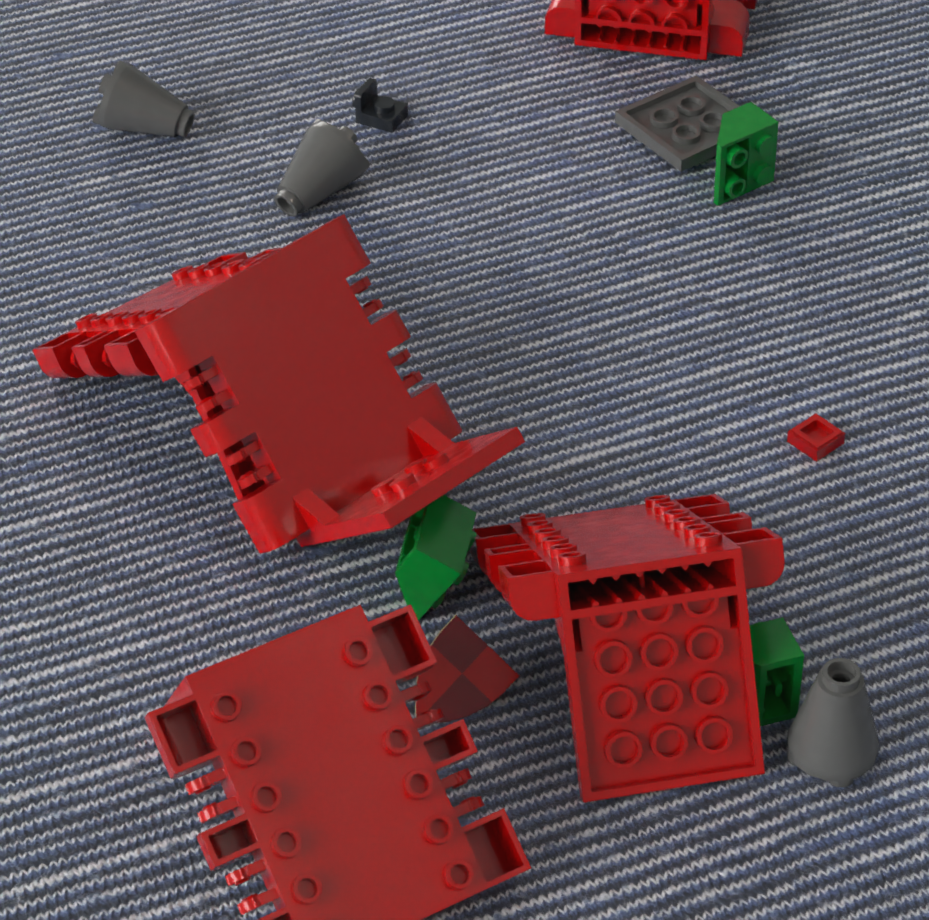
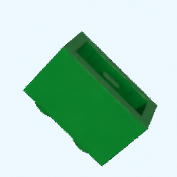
[713,102,779,206]
[395,495,476,620]
[750,617,804,727]

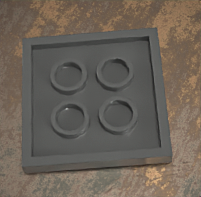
[615,76,740,172]

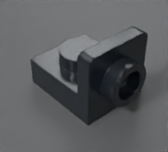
[352,78,408,133]

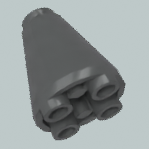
[92,61,195,138]
[274,119,370,217]
[787,658,879,787]

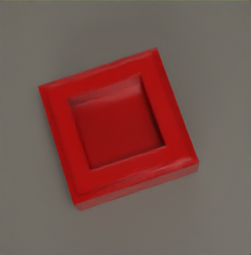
[787,413,846,462]

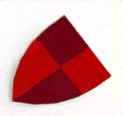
[415,615,520,723]

